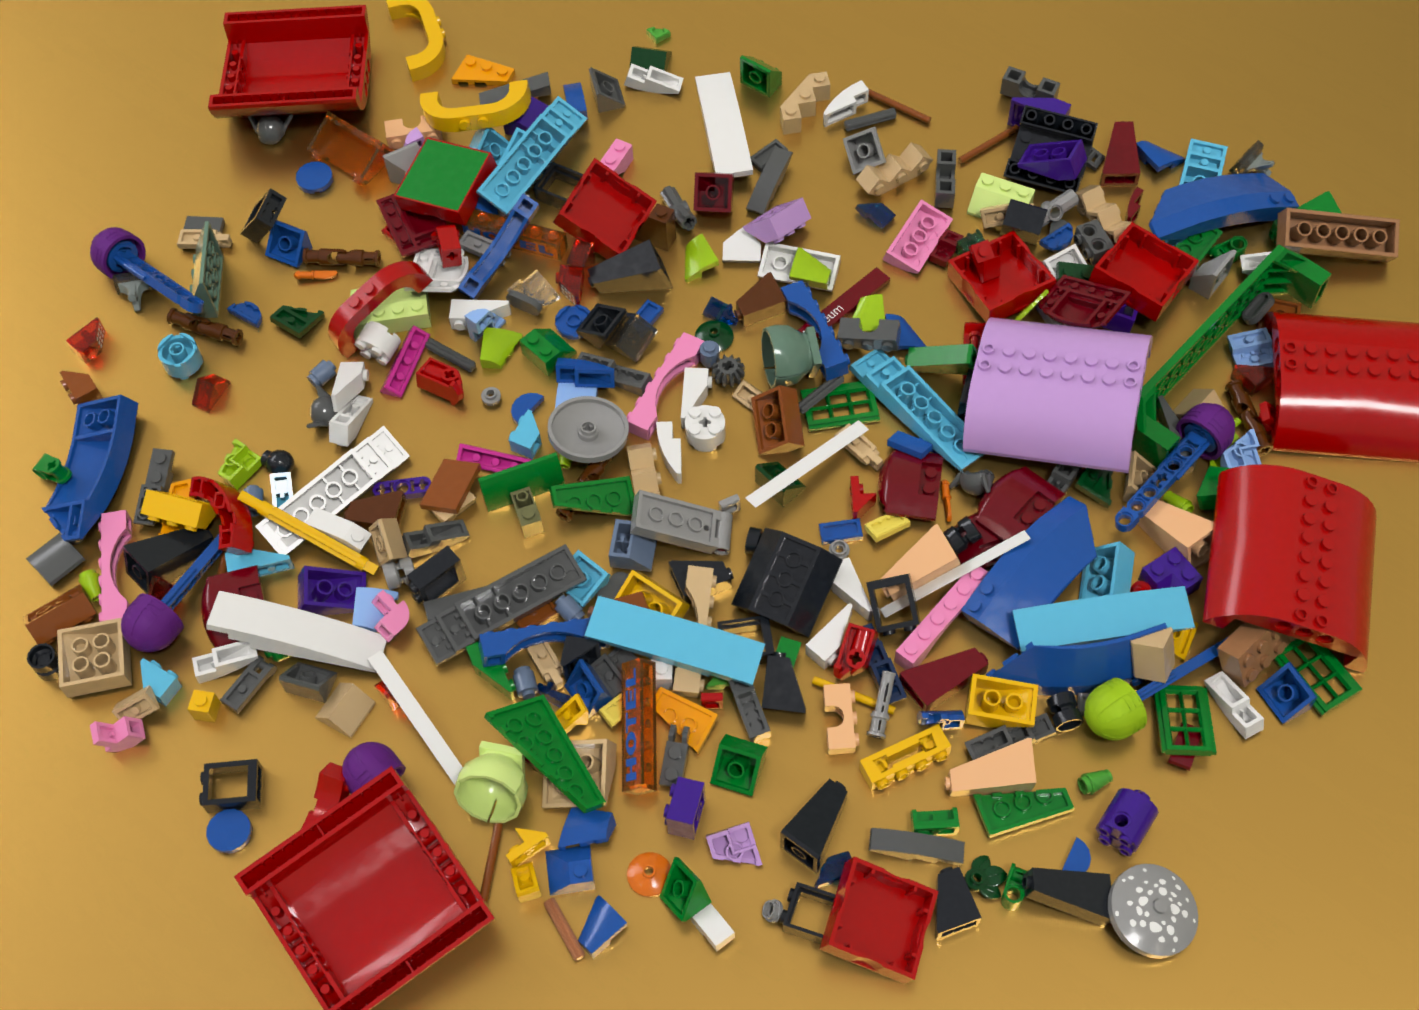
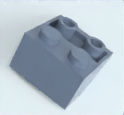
[608,519,657,572]

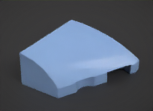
[464,309,506,342]
[1220,429,1262,468]
[352,587,399,632]

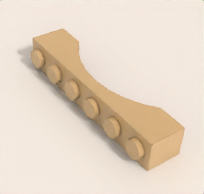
[672,565,717,698]

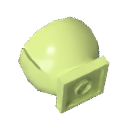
[454,741,528,823]

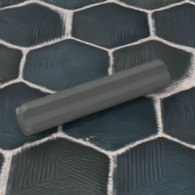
[844,108,896,131]
[425,338,476,372]
[799,375,844,414]

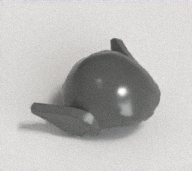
[248,114,293,145]
[306,385,338,428]
[949,469,995,496]

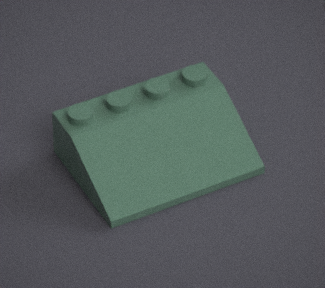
[190,221,224,318]

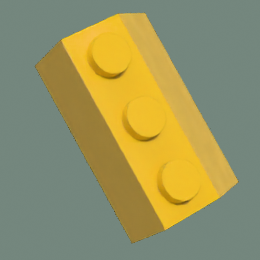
[141,489,217,532]
[615,570,690,618]

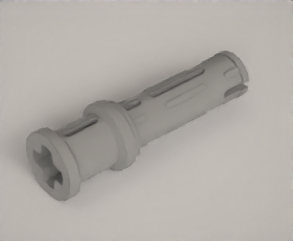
[866,671,896,739]

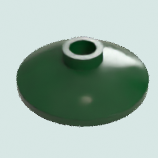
[695,320,734,353]

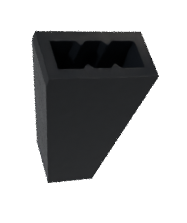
[1022,867,1111,926]

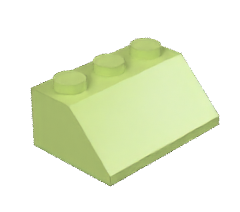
[967,173,1035,219]

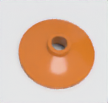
[627,852,671,897]

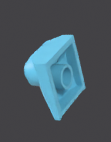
[566,550,611,608]

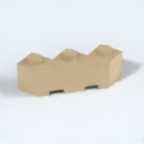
[780,71,830,135]
[856,143,933,196]
[1075,185,1131,245]
[626,442,662,495]

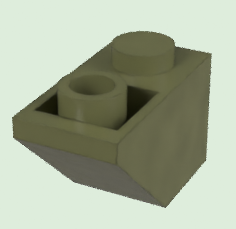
[510,487,544,538]

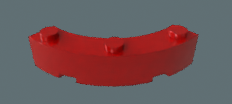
[189,476,254,555]
[301,762,350,829]

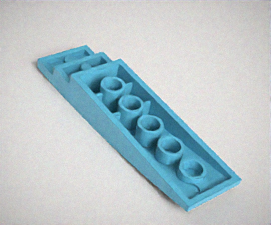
[476,96,587,215]
[1164,138,1228,269]
[849,349,985,471]
[1012,586,1195,654]
[584,596,765,686]

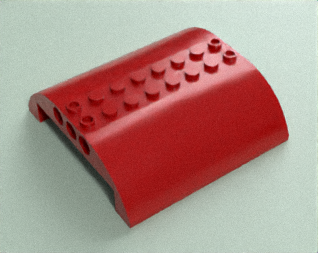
[208,5,371,119]
[1264,311,1419,463]
[1203,464,1377,673]
[234,766,495,1010]

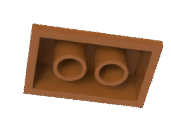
[751,385,805,455]
[23,584,96,644]

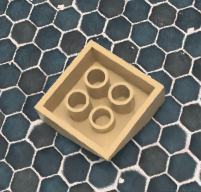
[57,618,132,698]

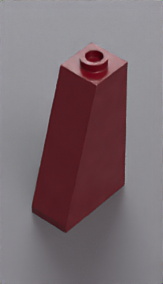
[1100,121,1141,186]
[899,648,989,711]

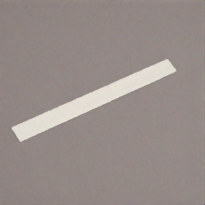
[746,420,869,508]
[880,530,1031,618]
[368,650,463,785]

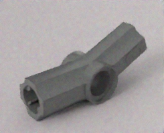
[660,186,697,231]

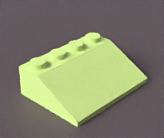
[350,288,432,338]

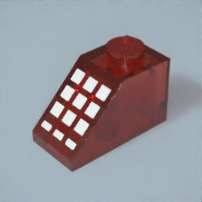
[555,265,585,306]
[66,317,105,364]

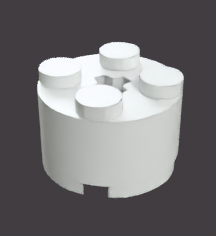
[354,321,401,366]
[685,405,726,452]

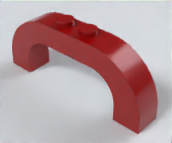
[328,261,433,359]

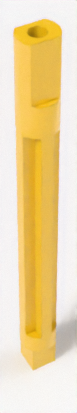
[237,490,380,576]

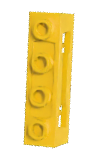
[859,724,951,791]

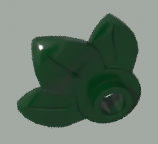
[964,855,1007,899]

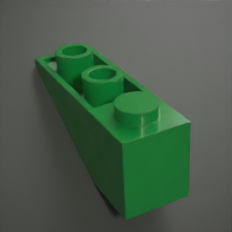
[466,642,516,701]

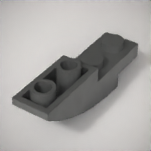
[133,448,175,526]

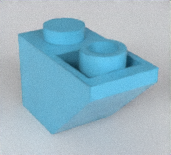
[508,409,542,459]
[140,658,182,706]

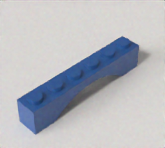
[458,193,540,300]
[781,280,850,381]
[478,617,610,667]

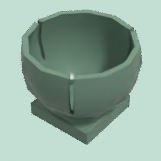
[761,325,822,389]

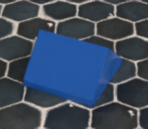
[265,220,313,268]
[564,659,613,718]
[1256,662,1318,724]

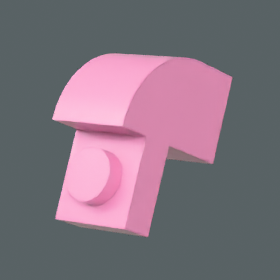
[372,590,409,643]
[90,716,146,752]

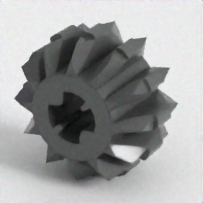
[712,354,745,388]

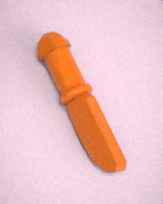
[294,270,338,280]
[940,480,952,522]

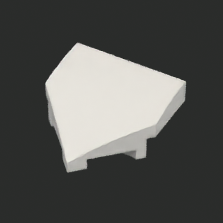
[722,227,761,263]

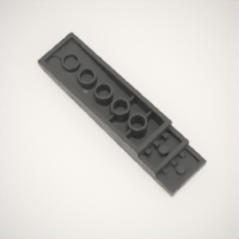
[416,544,587,666]

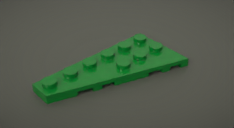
[484,694,606,814]

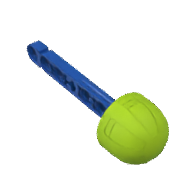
[1084,636,1229,741]

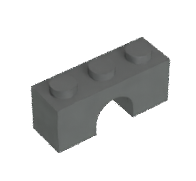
[1000,66,1060,99]
[934,149,956,208]
[837,317,901,352]

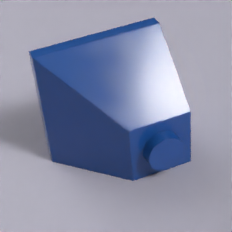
[545,845,596,896]

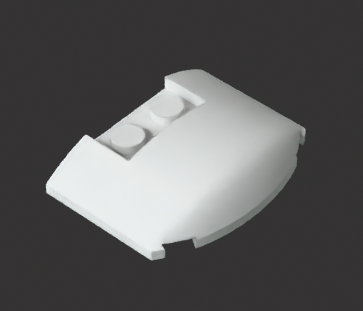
[404,248,469,292]

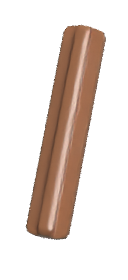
[544,898,585,961]

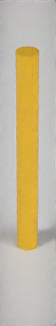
[812,676,896,715]

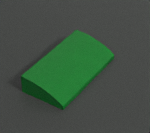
[478,452,565,512]

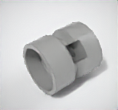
[382,556,415,590]

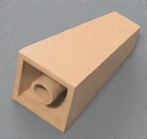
[1133,496,1214,569]
[881,524,961,601]
[945,738,1037,797]

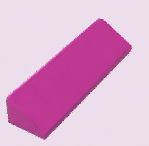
[380,325,430,398]
[456,443,533,472]

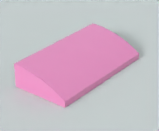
[882,199,953,274]

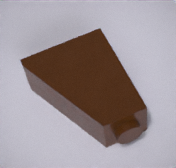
[634,203,676,251]
[734,272,786,327]
[344,490,407,532]

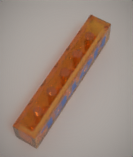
[455,209,568,261]
[622,658,657,795]

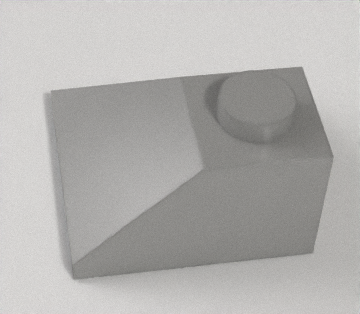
[843,127,886,174]
[383,141,420,184]
[1189,249,1237,300]

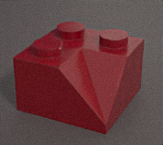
[693,172,734,213]

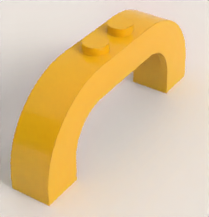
[386,0,446,82]
[420,80,531,132]

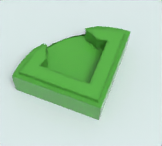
[646,27,671,44]

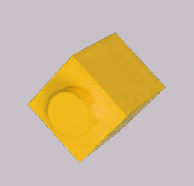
[187,690,221,723]

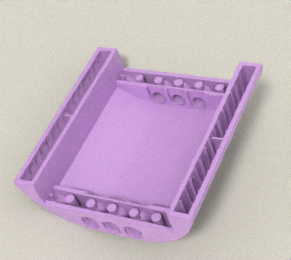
[963,317,1153,473]

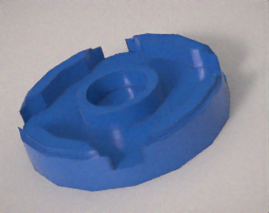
[296,161,333,194]
[555,305,591,340]
[206,809,252,854]

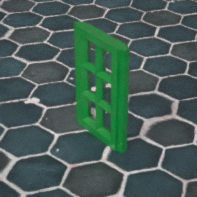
[800,381,880,432]
[1274,639,1362,716]
[1154,685,1217,756]

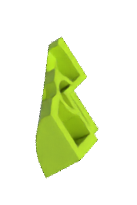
[685,234,719,283]
[789,247,832,290]
[852,294,885,332]
[480,327,523,369]
[218,439,262,490]

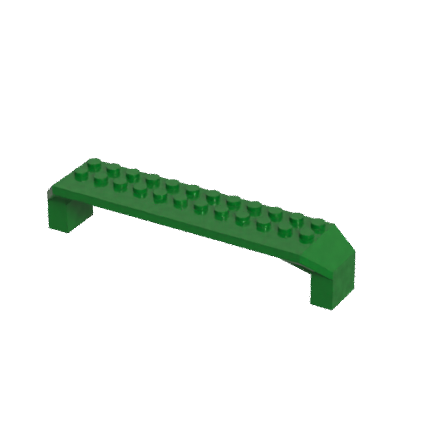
[1132,244,1332,468]

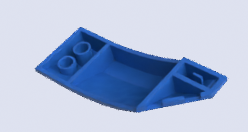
[42,394,138,542]

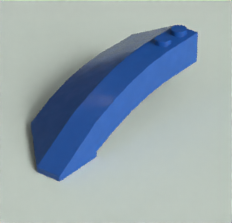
[1149,173,1299,240]
[961,496,1098,650]
[986,623,1167,696]

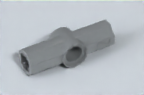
[1040,189,1079,227]

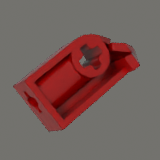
[431,224,462,268]
[416,357,464,406]
[834,623,879,681]

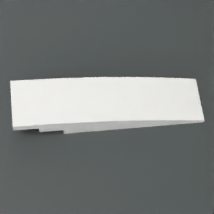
[695,72,753,177]
[255,426,410,555]
[206,591,387,673]

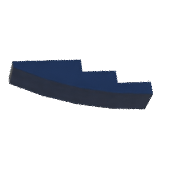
[863,623,907,704]

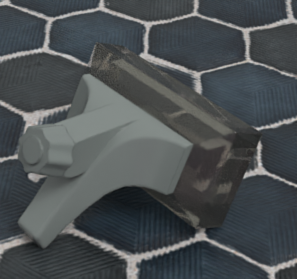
[1229,140,1275,176]
[112,272,154,312]

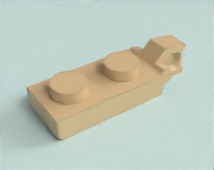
[980,203,1034,228]
[177,229,232,249]
[834,423,883,471]
[525,642,564,690]

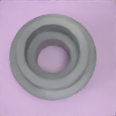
[481,387,501,406]
[829,540,850,559]
[762,899,783,923]

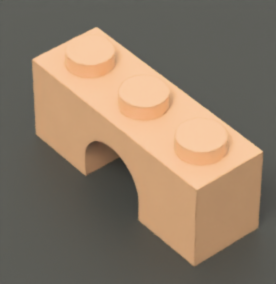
[384,115,443,150]
[823,683,859,755]

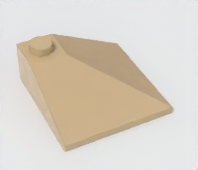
[542,739,617,809]

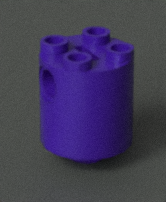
[1096,788,1159,857]

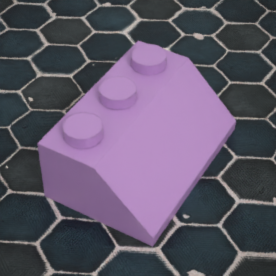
[743,197,811,244]

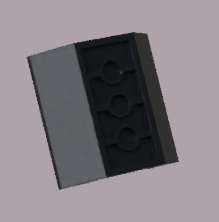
[1003,105,1098,192]
[731,528,843,638]

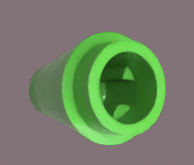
[1077,769,1113,795]

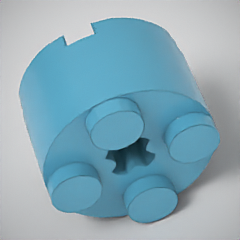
[157,333,203,380]

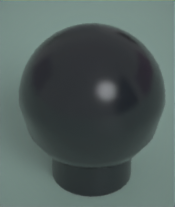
[261,450,294,474]

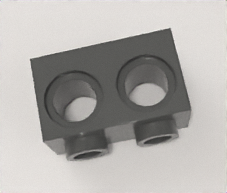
[1073,219,1114,265]

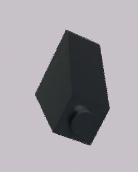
[668,560,734,604]
[762,652,806,713]
[935,867,982,940]

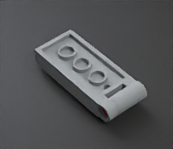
[630,490,733,556]

